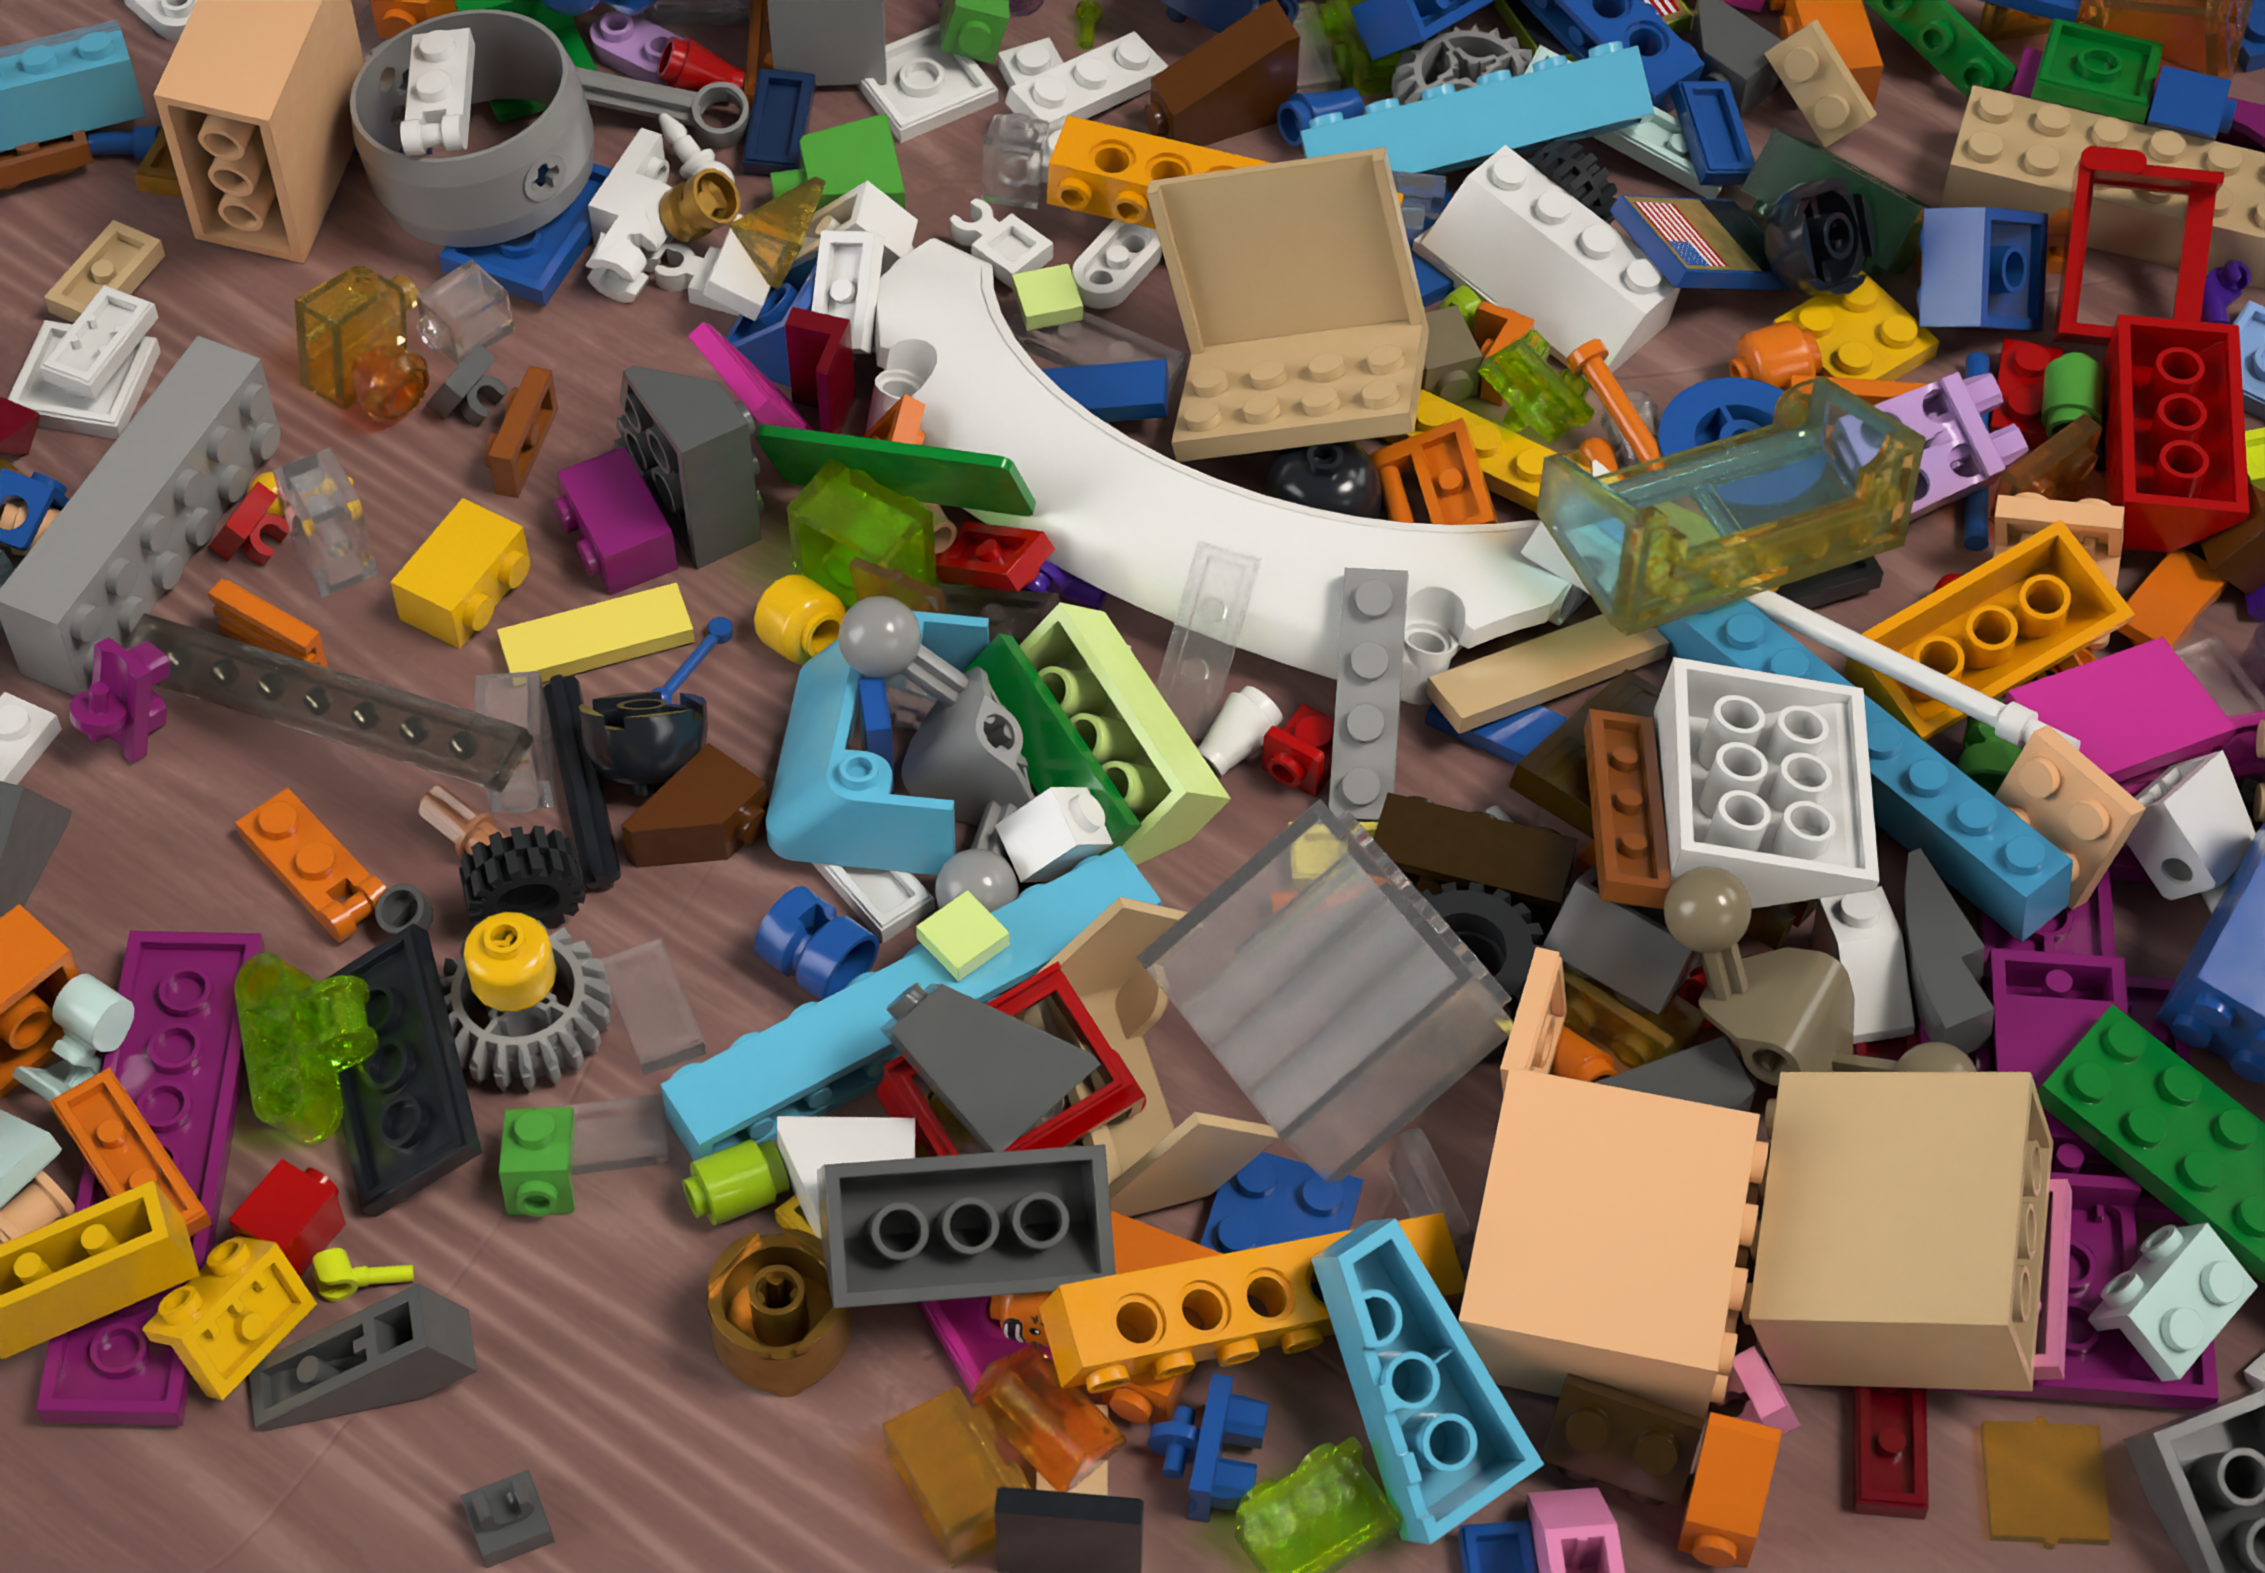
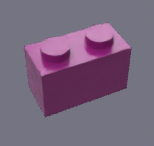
[553,446,678,595]

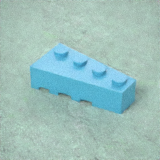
[1311,1218,1544,1545]

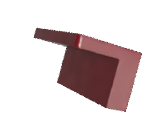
[785,307,856,434]

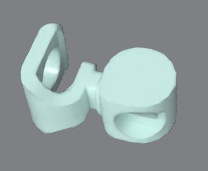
[12,973,135,1102]

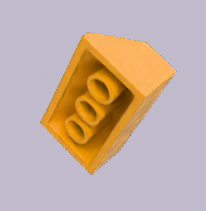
[1845,519,2135,741]

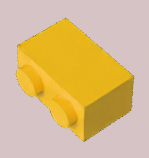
[390,498,531,649]

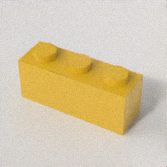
[0,1180,200,1360]

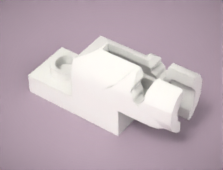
[585,128,674,303]

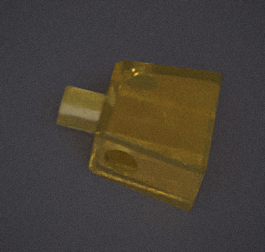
[294,265,420,411]

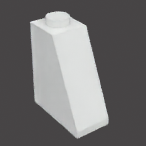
[777,1116,915,1239]

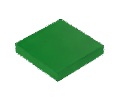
[2031,18,2164,124]

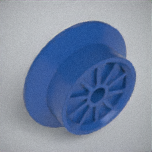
[1658,377,1827,520]

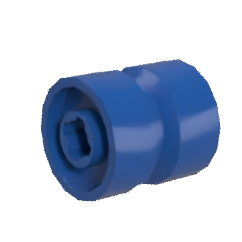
[754,886,879,1001]

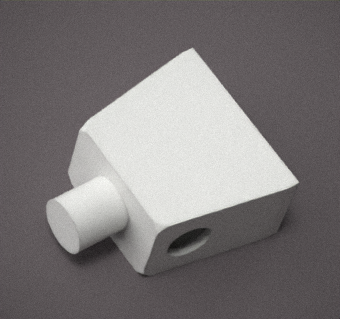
[2126,750,2256,915]

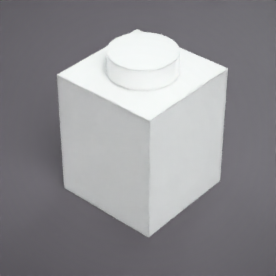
[995,787,1113,882]

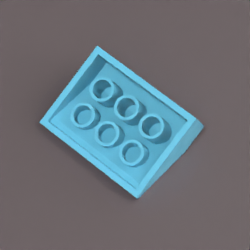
[0,19,146,152]

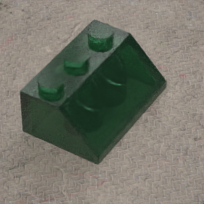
[1741,128,1933,277]

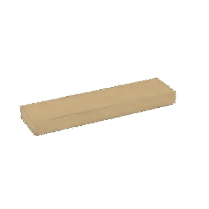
[1425,603,1669,734]

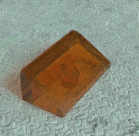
[971,1344,1128,1492]

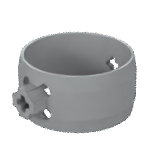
[350,9,594,247]

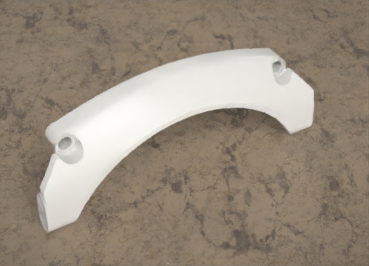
[866,238,1590,705]

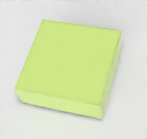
[1012,263,1083,331]
[916,890,1010,982]

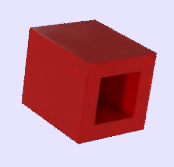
[228,1158,346,1278]

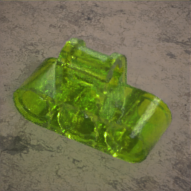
[235,952,378,1145]

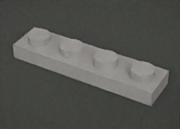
[1328,567,1409,822]

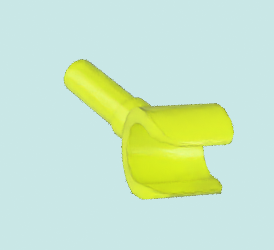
[312,1248,414,1302]

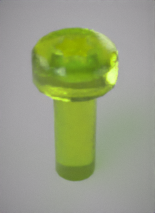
[1075,0,1102,50]

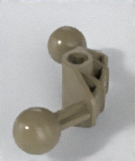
[1664,866,1977,1086]

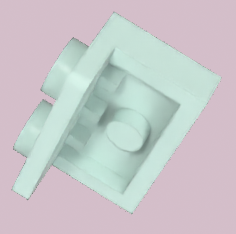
[2088,1223,2258,1381]

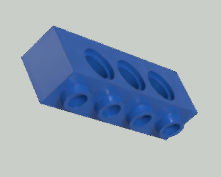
[1520,0,1705,113]

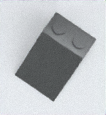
[1543,863,1700,1015]
[2123,1387,2265,1573]

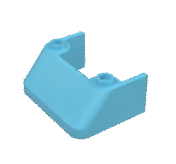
[766,611,989,875]

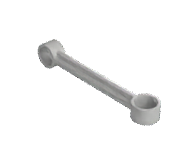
[576,67,750,148]

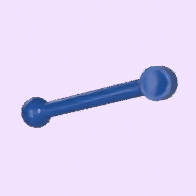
[650,617,733,704]

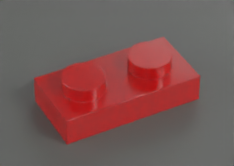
[1989,338,2063,452]
[929,522,1055,592]

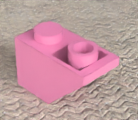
[1526,1487,1625,1573]

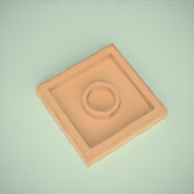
[1500,947,1567,1095]

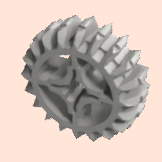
[1391,23,1532,106]
[440,920,612,1092]

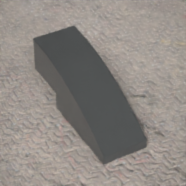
[1903,848,1994,1054]

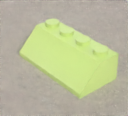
[1019,602,1231,866]

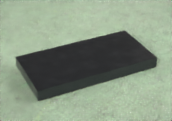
[311,923,482,1217]

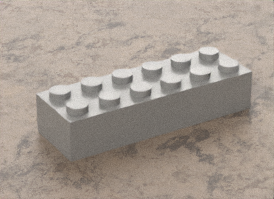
[0,336,281,696]

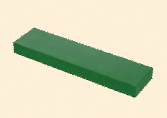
[962,633,1142,856]

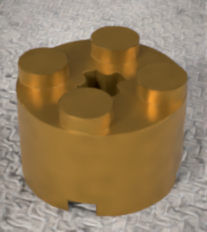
[707,1228,852,1397]

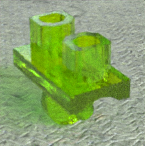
[1478,330,1595,444]

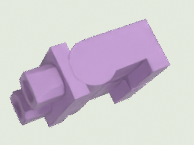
[1836,371,2028,535]

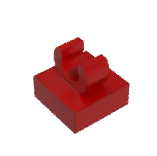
[208,481,292,565]

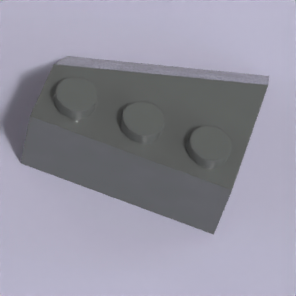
[613,366,765,569]

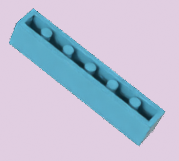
[1300,41,1655,186]

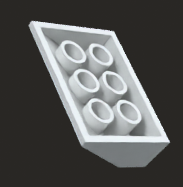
[1654,657,1879,908]

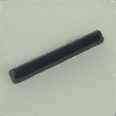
[543,674,621,891]

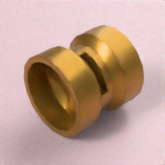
[659,168,741,242]

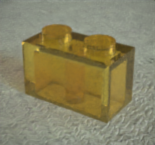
[882,1386,1031,1569]

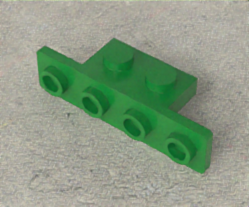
[1864,0,2018,99]

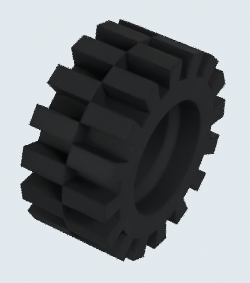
[459,826,586,927]

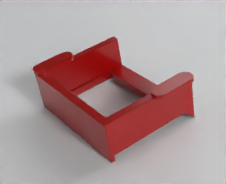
[2052,146,2225,346]
[876,961,1146,1157]

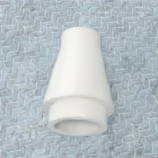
[1197,686,1283,779]

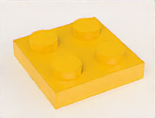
[1773,270,1940,381]

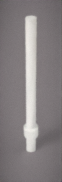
[1738,580,2081,750]

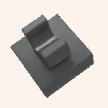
[426,343,508,425]
[460,1469,555,1568]

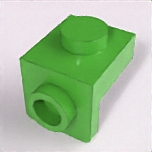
[499,1107,576,1217]

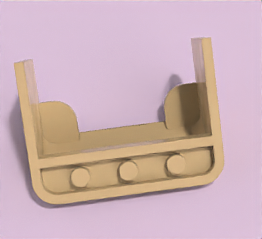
[1014,897,1279,1217]

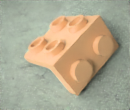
[1993,492,2125,650]

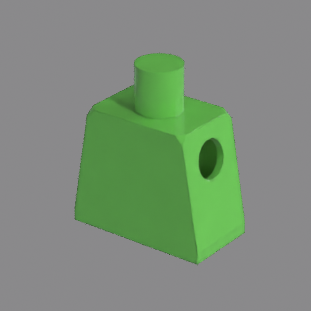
[770,114,906,215]

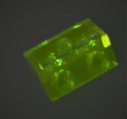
[1318,0,1409,96]

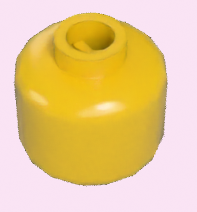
[754,574,846,665]
[463,912,556,1012]

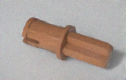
[418,785,508,857]

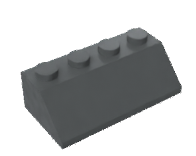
[816,1144,1116,1309]

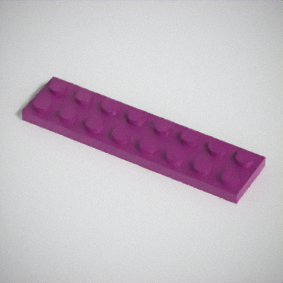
[36,931,265,1426]

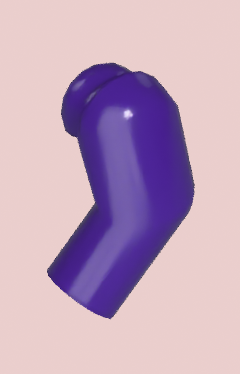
[2201,260,2251,324]
[1018,560,1107,610]

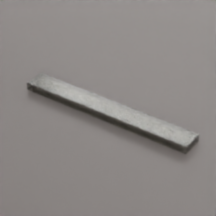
[122,613,534,793]

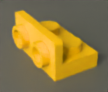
[142,1236,317,1400]

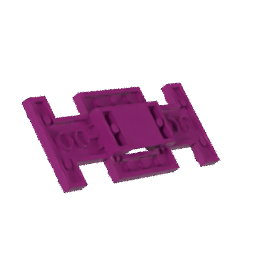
[1909,841,2219,1410]

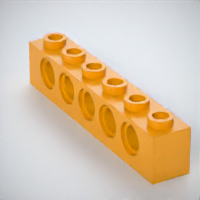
[1046,115,1404,229]
[1039,1212,1466,1393]

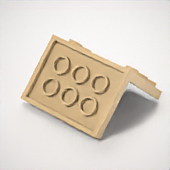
[1146,147,1429,462]

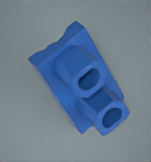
[1147,1373,1269,1523]

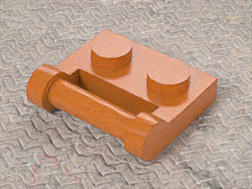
[1369,417,1498,525]

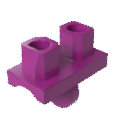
[69,637,170,763]

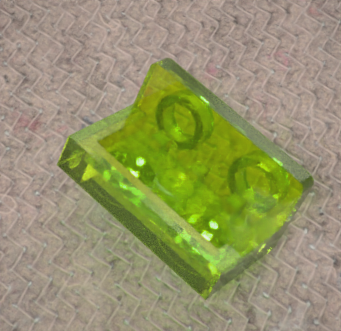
[1235,1436,1403,1573]

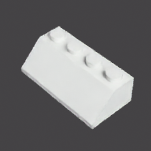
[1419,145,1681,384]

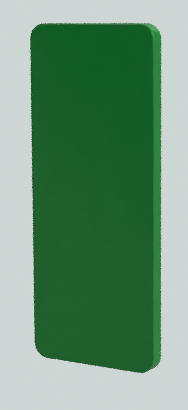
[755,424,1036,516]

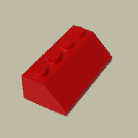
[2103,314,2249,553]

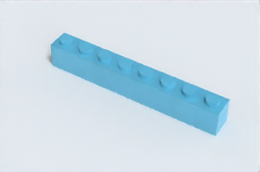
[660,846,1162,1161]

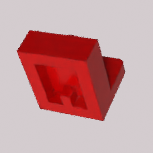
[1262,703,1334,797]

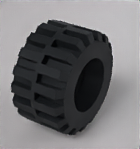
[1380,882,1547,1065]

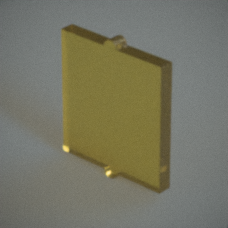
[1980,1416,2111,1550]

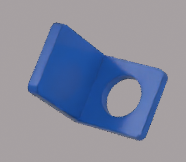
[0,468,69,551]

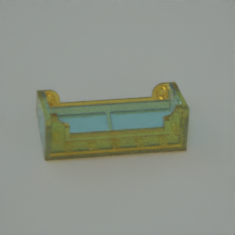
[1536,376,1926,636]

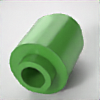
[2041,352,2106,446]

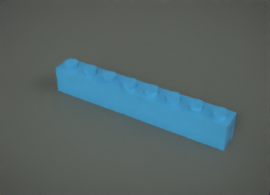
[1657,566,2073,943]

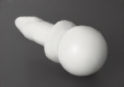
[658,113,735,184]

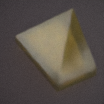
[728,176,826,289]

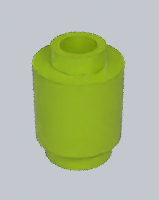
[682,1139,790,1226]

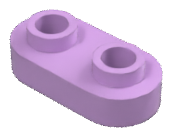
[590,11,683,86]

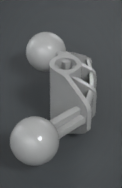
[838,596,1035,913]

